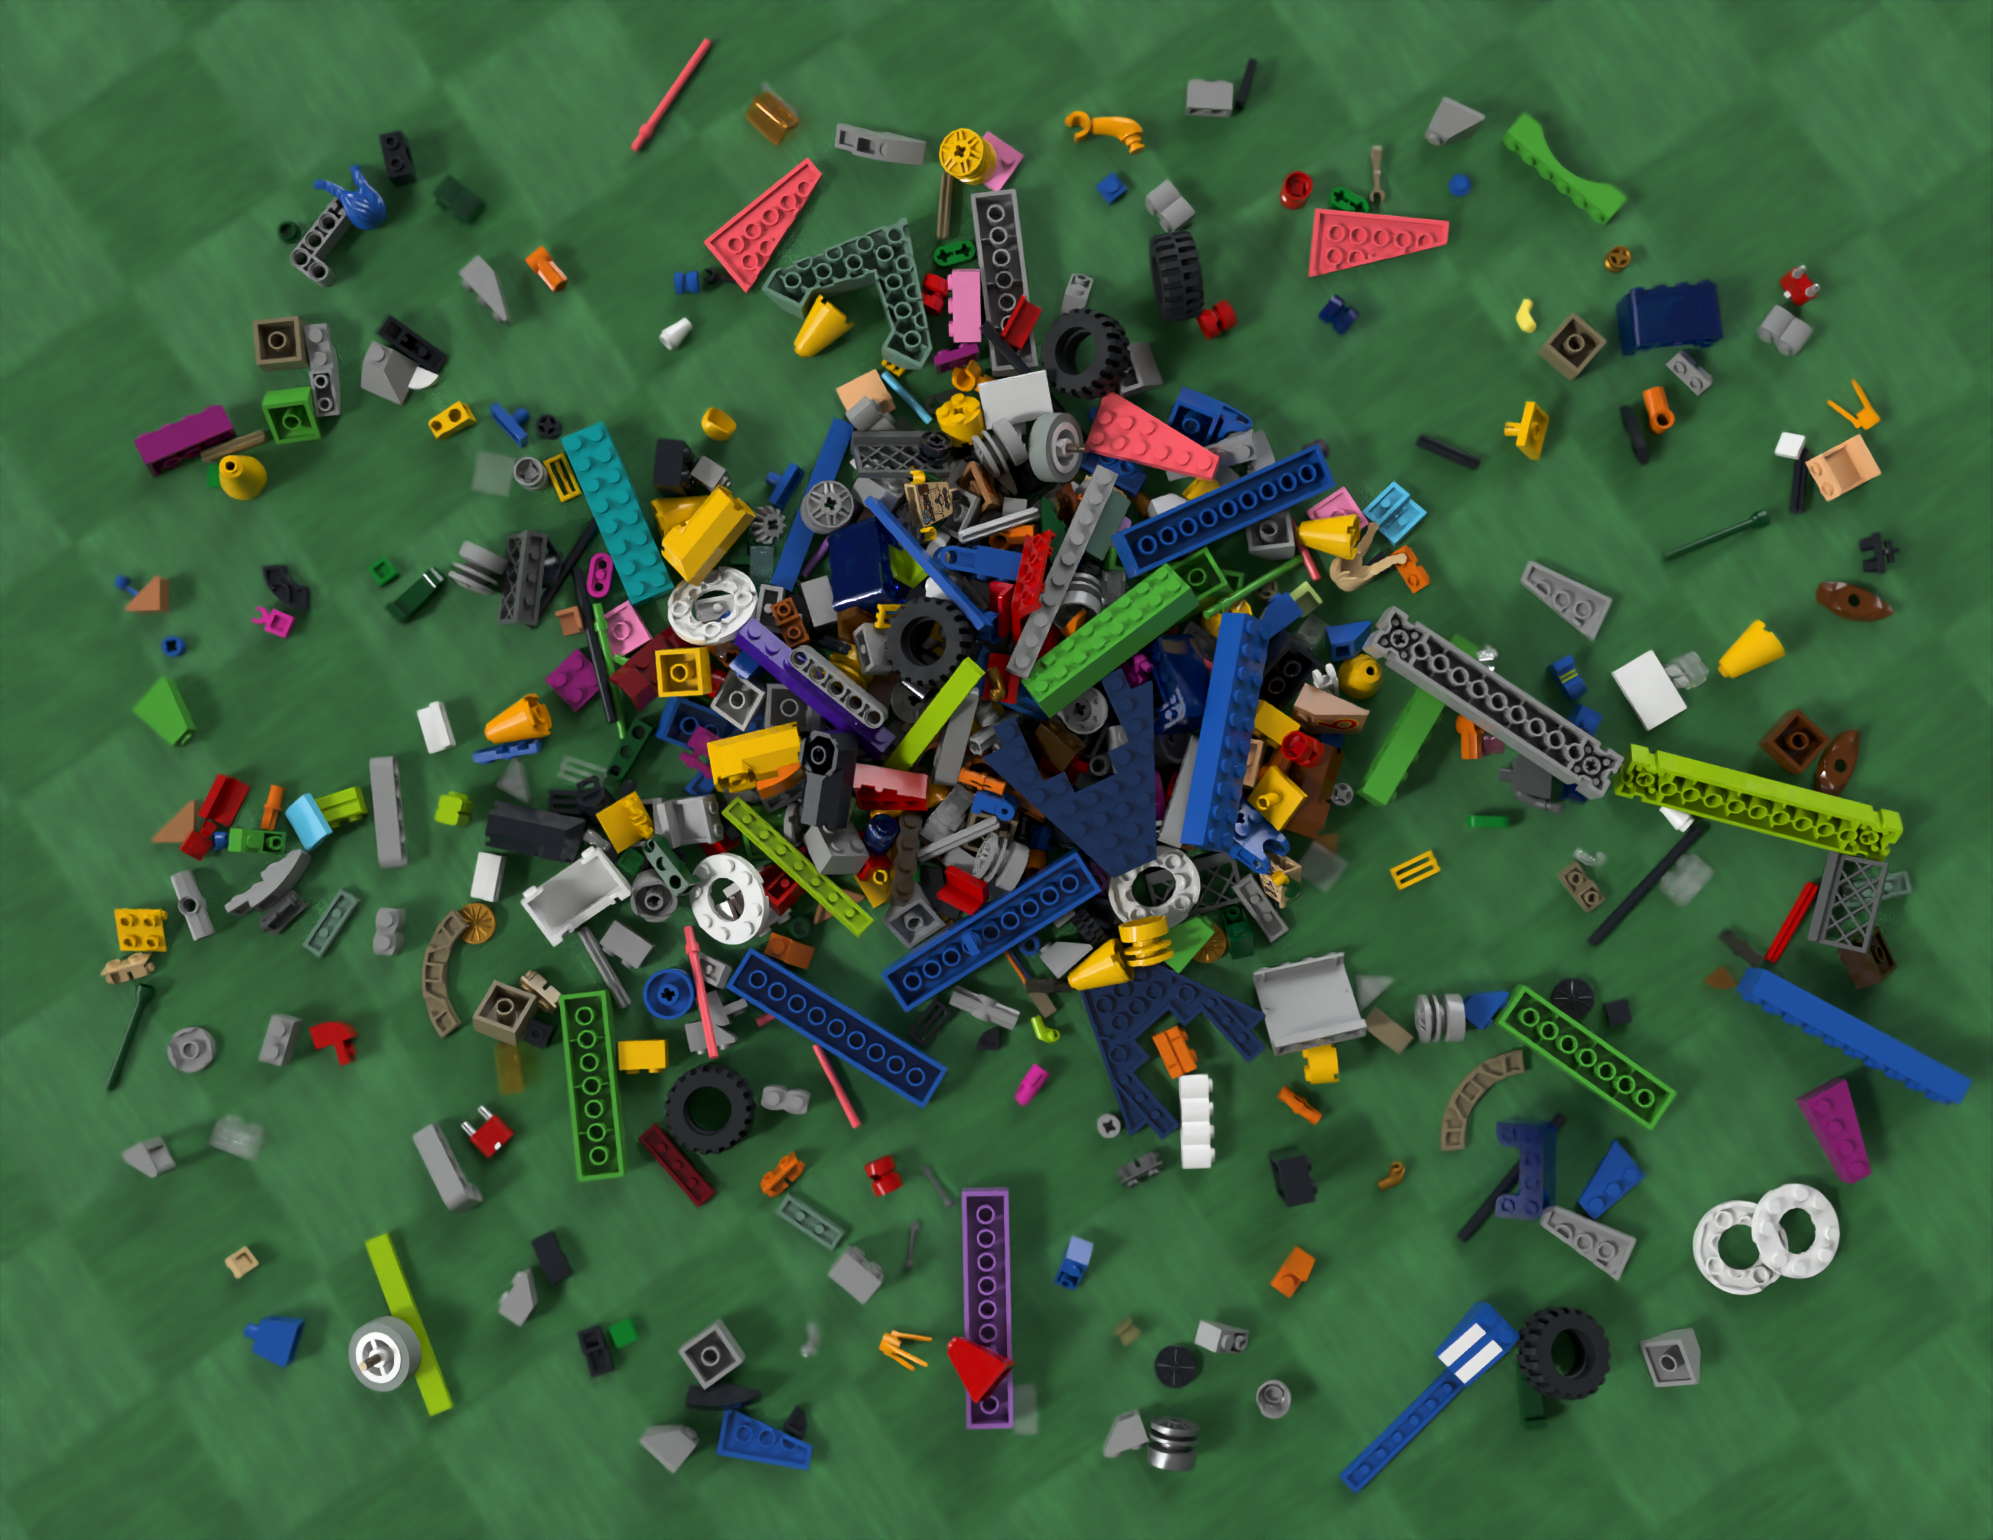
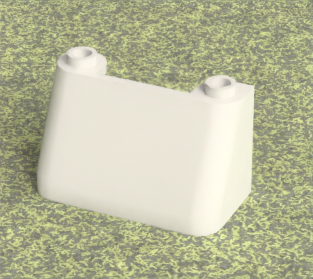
[521,846,632,947]

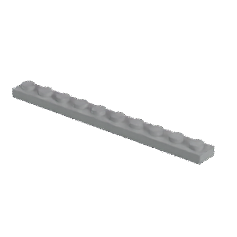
[1005,465,1119,680]

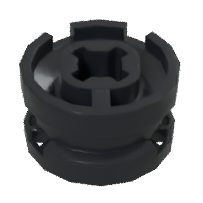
[919,430,953,464]

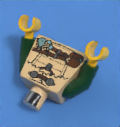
[904,470,960,542]
[1257,851,1302,908]

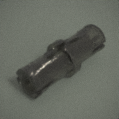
[1717,927,1764,968]
[1025,977,1073,995]

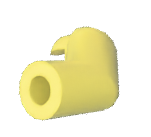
[1516,299,1536,333]

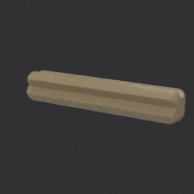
[937,173,953,240]
[200,430,268,463]

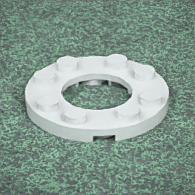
[667,566,758,646]
[1108,845,1200,928]
[689,853,769,944]
[1752,1183,1840,1279]
[1693,1200,1788,1295]

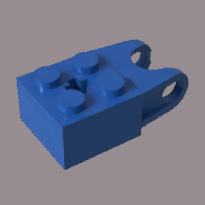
[1167,386,1253,447]
[933,545,1022,584]
[1227,796,1290,874]

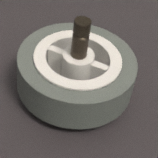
[1028,413,1090,483]
[349,1316,421,1392]

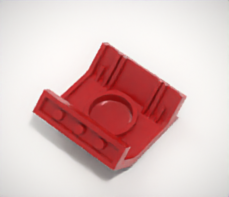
[1011,529,1060,662]

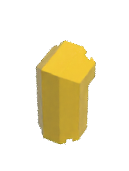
[661,484,755,587]
[707,721,806,793]

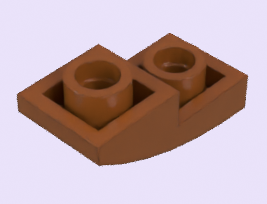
[770,597,811,650]

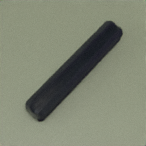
[1416,434,1481,470]
[1789,448,1810,515]

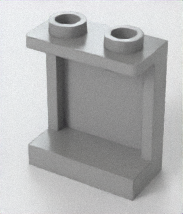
[656,794,724,849]

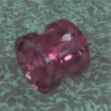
[1482,734,1504,757]

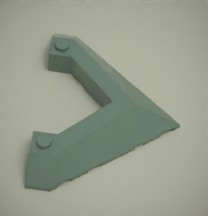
[762,217,933,370]

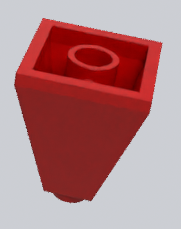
[946,1336,1016,1404]

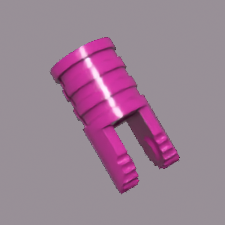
[1014,1063,1051,1106]

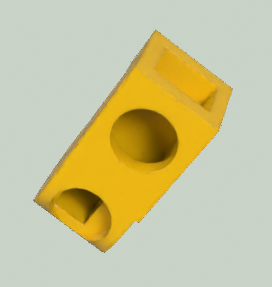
[428,401,477,441]

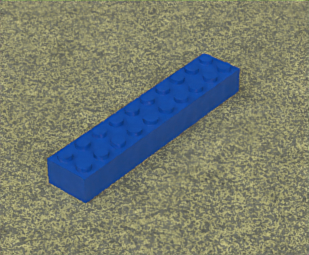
[1110,444,1336,579]
[1180,613,1272,853]
[881,847,1102,1012]
[726,947,948,1109]
[1735,967,1972,1106]

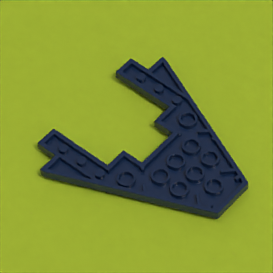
[983,668,1157,878]
[1080,955,1266,1140]

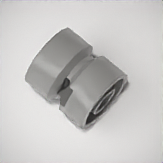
[513,457,550,492]

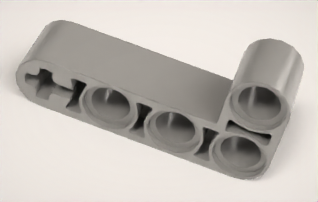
[290,197,352,288]
[413,1122,483,1214]

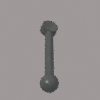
[922,1166,953,1208]
[904,1221,920,1270]

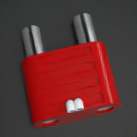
[1780,265,1820,306]
[461,1105,515,1159]

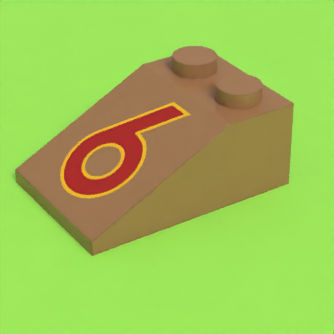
[957,461,1004,521]
[1291,683,1369,734]

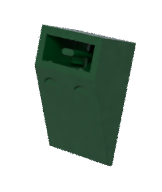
[1039,496,1068,573]

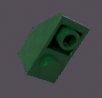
[1220,904,1254,960]

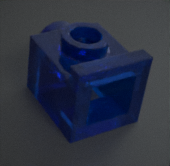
[1560,783,1588,805]

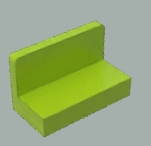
[885,543,928,589]

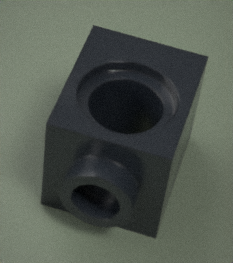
[522,1018,559,1050]

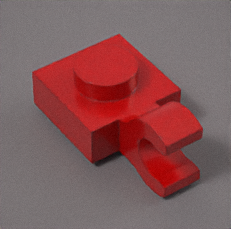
[178,820,217,862]

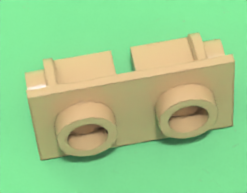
[100,952,155,985]
[518,970,562,1015]

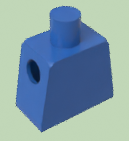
[1567,703,1603,737]
[244,1315,306,1368]

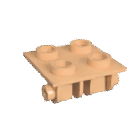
[836,369,896,429]

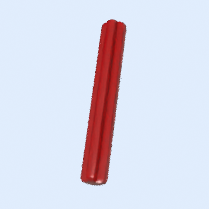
[1764,882,1819,964]

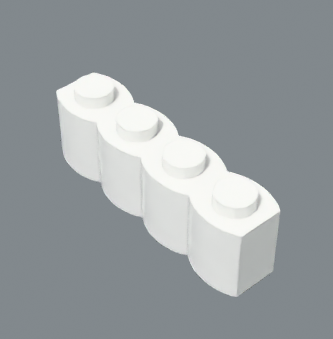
[1179,1073,1215,1169]

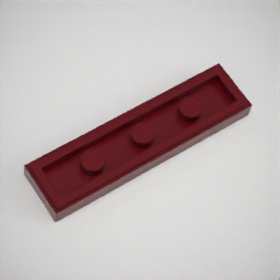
[638,1122,717,1208]

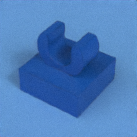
[1028,825,1055,851]

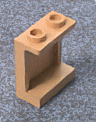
[1805,434,1882,502]
[1242,739,1267,791]

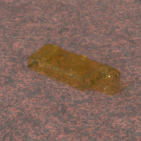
[494,1041,525,1096]

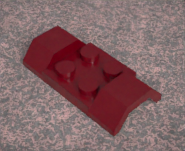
[609,625,705,712]

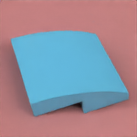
[1362,481,1427,547]
[285,793,333,853]

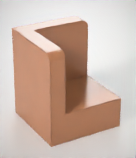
[555,606,585,637]

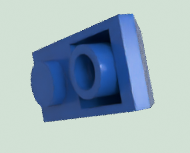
[1325,620,1371,662]
[729,651,767,680]
[1463,990,1510,1030]
[1053,1235,1094,1291]

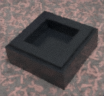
[1603,999,1633,1026]

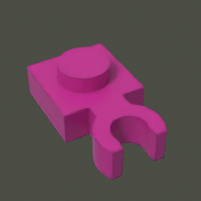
[251,606,297,639]

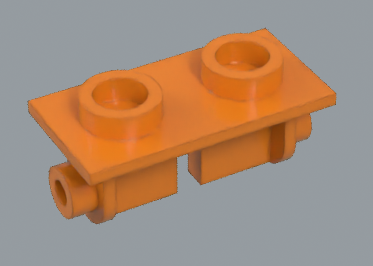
[1389,545,1431,594]
[760,1151,806,1198]

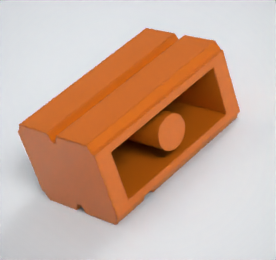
[1151,1024,1199,1079]

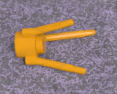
[1827,379,1881,430]
[879,1330,933,1371]

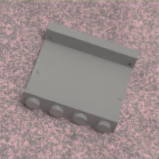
[1253,952,1367,1056]

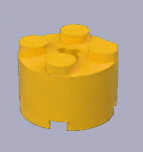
[936,393,987,447]
[1302,1044,1339,1085]

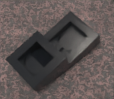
[531,1230,574,1286]
[577,1325,616,1378]

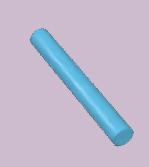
[881,370,934,425]

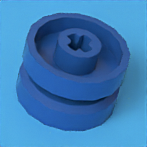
[643,968,697,1020]

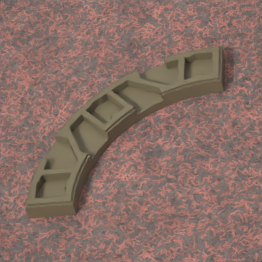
[422,909,470,1039]
[1440,1049,1525,1151]

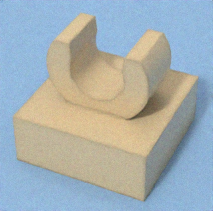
[225,1246,259,1279]

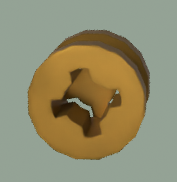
[1604,246,1631,273]

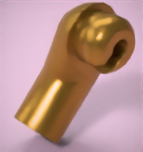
[987,666,1006,702]
[1377,1161,1405,1192]

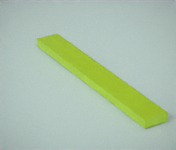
[882,657,985,772]
[721,796,875,939]
[365,1232,454,1416]

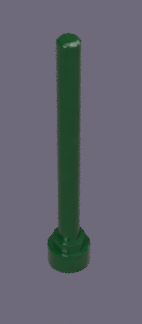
[1663,509,1770,561]
[105,983,157,1091]

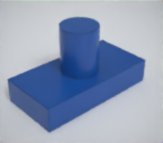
[490,402,530,449]
[765,462,805,511]

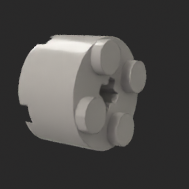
[631,869,678,922]

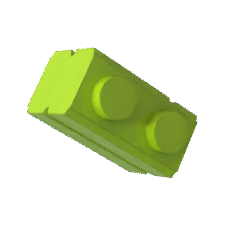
[314,786,368,829]
[434,791,474,827]

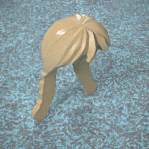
[1330,521,1407,591]

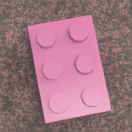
[948,268,981,342]

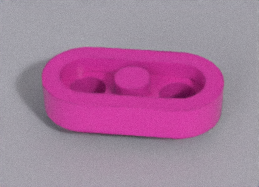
[587,553,615,599]

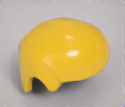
[701,407,737,441]

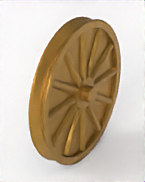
[459,903,497,944]
[1193,924,1227,963]

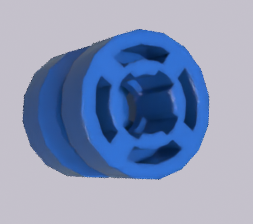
[674,270,700,295]

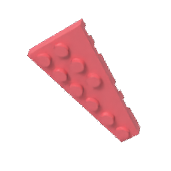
[703,157,822,295]
[1308,208,1449,278]
[1086,391,1221,481]

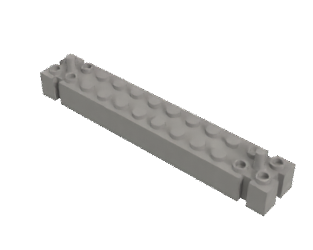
[1362,606,1624,800]

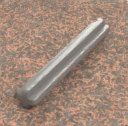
[958,507,1040,544]
[916,816,1001,862]
[577,926,631,1009]

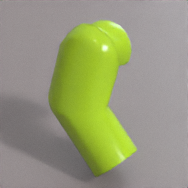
[1031,1015,1060,1044]

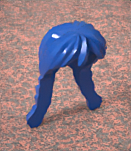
[313,164,386,230]

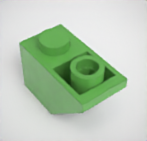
[228,828,286,855]

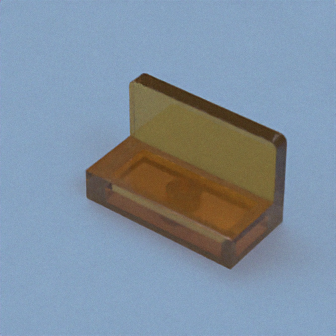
[745,91,800,146]
[837,606,878,645]

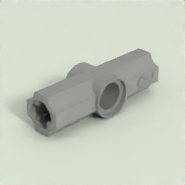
[967,708,1030,756]
[170,870,216,941]
[949,985,1020,1030]

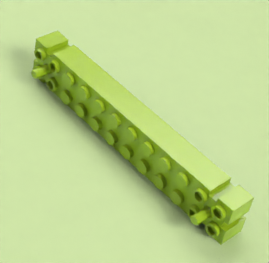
[1613,743,1903,862]

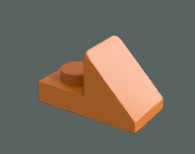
[764,932,815,969]
[1270,1246,1315,1298]

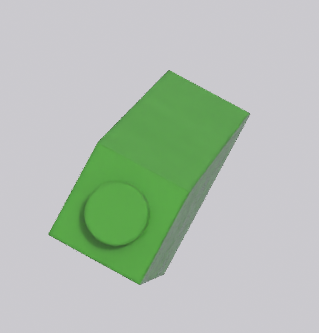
[132,676,197,748]
[1160,914,1216,974]

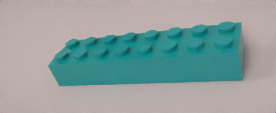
[561,421,676,609]

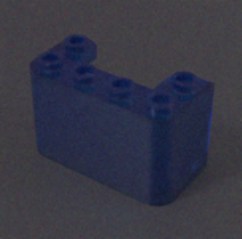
[1616,280,1724,357]
[827,516,906,626]
[1130,634,1210,735]
[1495,1117,1556,1220]

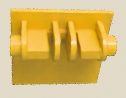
[596,791,655,853]
[114,908,168,952]

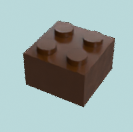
[1757,708,1831,775]

